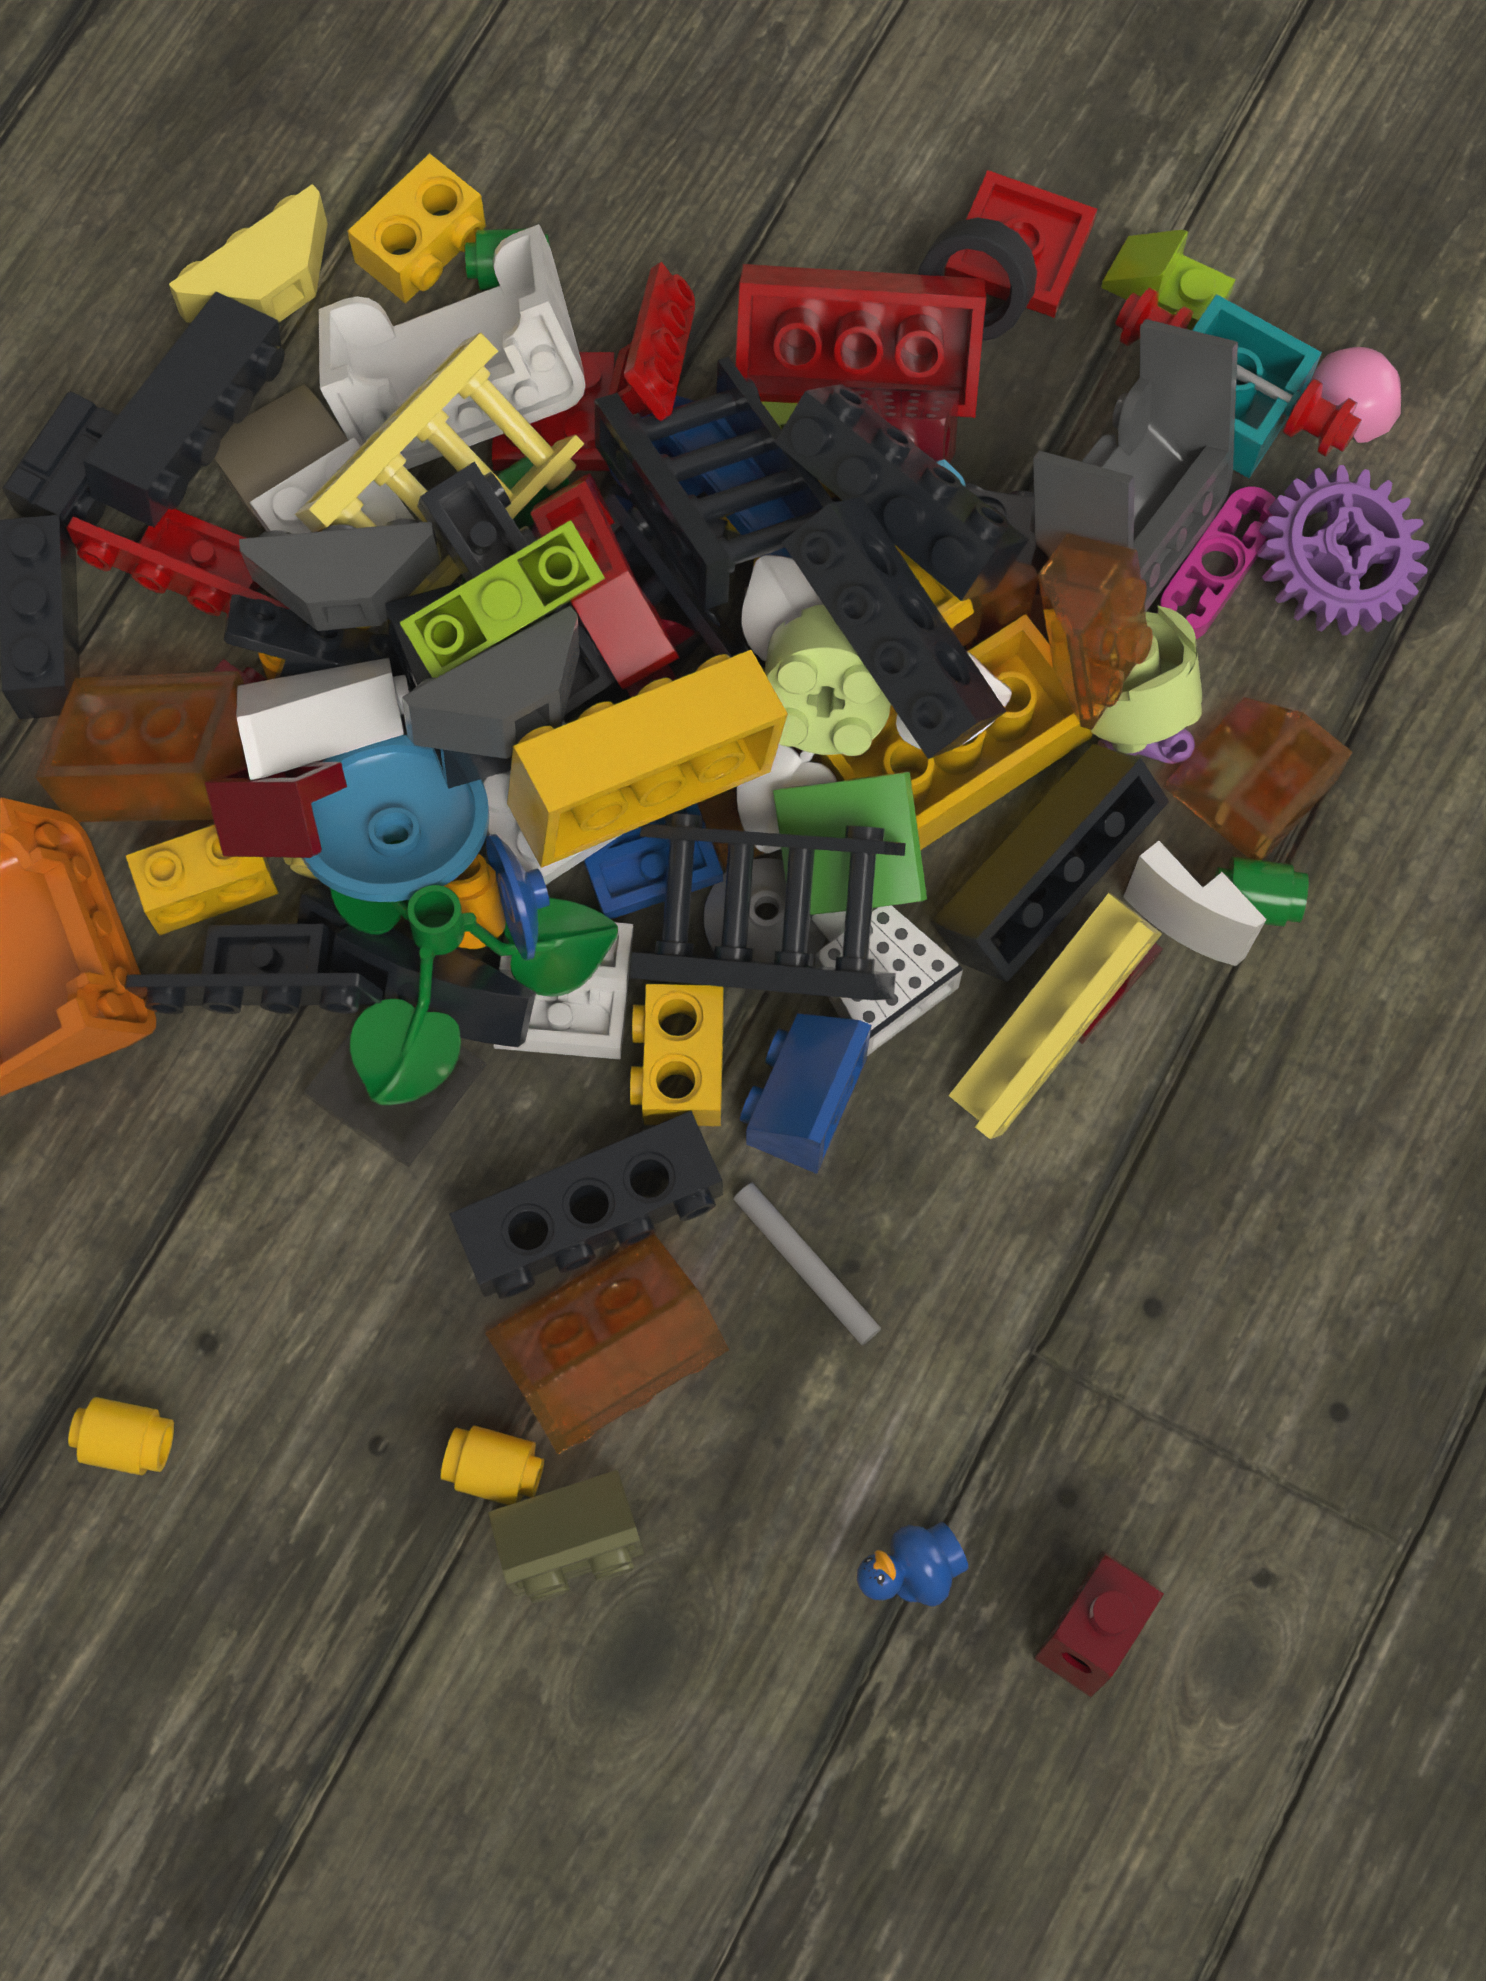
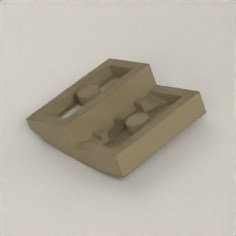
[213,384,349,528]

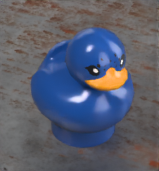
[857,1522,968,1607]

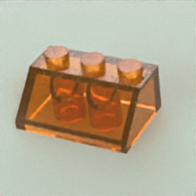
[35,671,247,822]
[485,1234,729,1454]

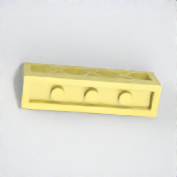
[949,893,1162,1139]

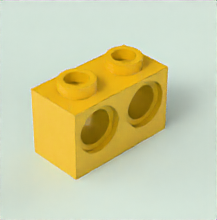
[347,153,486,304]
[125,824,279,936]
[630,984,724,1126]

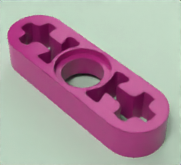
[1157,487,1276,639]

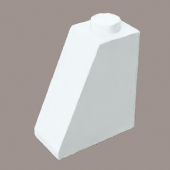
[236,658,409,780]

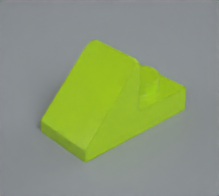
[1101,229,1236,330]

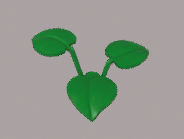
[330,840,618,1105]

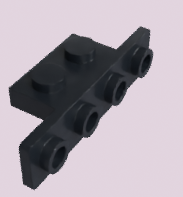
[224,594,410,693]
[124,924,383,1014]

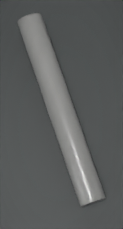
[733,1182,881,1346]

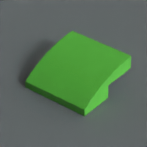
[773,772,927,915]

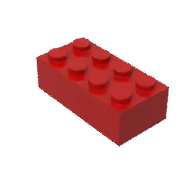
[736,264,986,418]

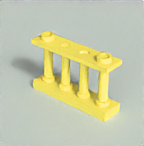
[295,332,584,596]

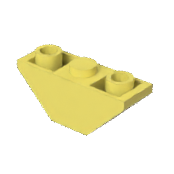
[169,184,328,323]

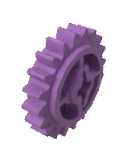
[1257,465,1429,635]

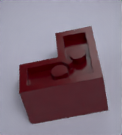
[204,759,347,858]

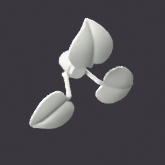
[737,555,1012,853]

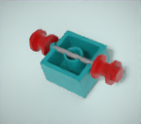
[1115,287,1362,478]

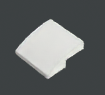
[1123,841,1266,966]
[494,922,633,1059]

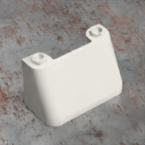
[319,224,586,469]

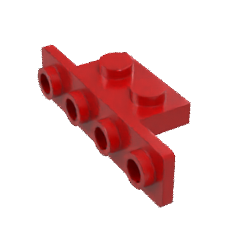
[607,262,695,421]
[67,509,289,616]

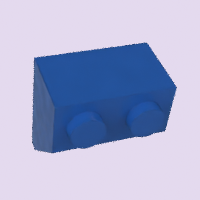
[740,1013,872,1174]

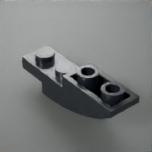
[297,884,536,1048]

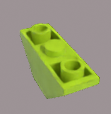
[400,520,605,678]

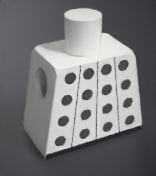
[812,905,963,1056]

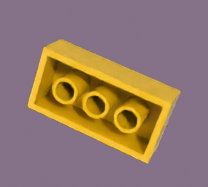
[819,614,1100,850]
[507,650,788,868]

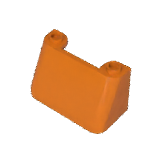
[0,797,157,1097]

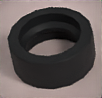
[918,217,1037,341]

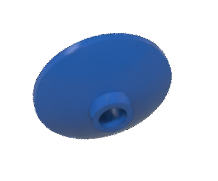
[486,834,550,961]

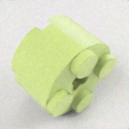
[764,604,891,756]
[1070,605,1202,754]

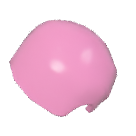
[1311,347,1401,443]

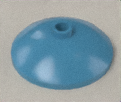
[302,735,490,902]

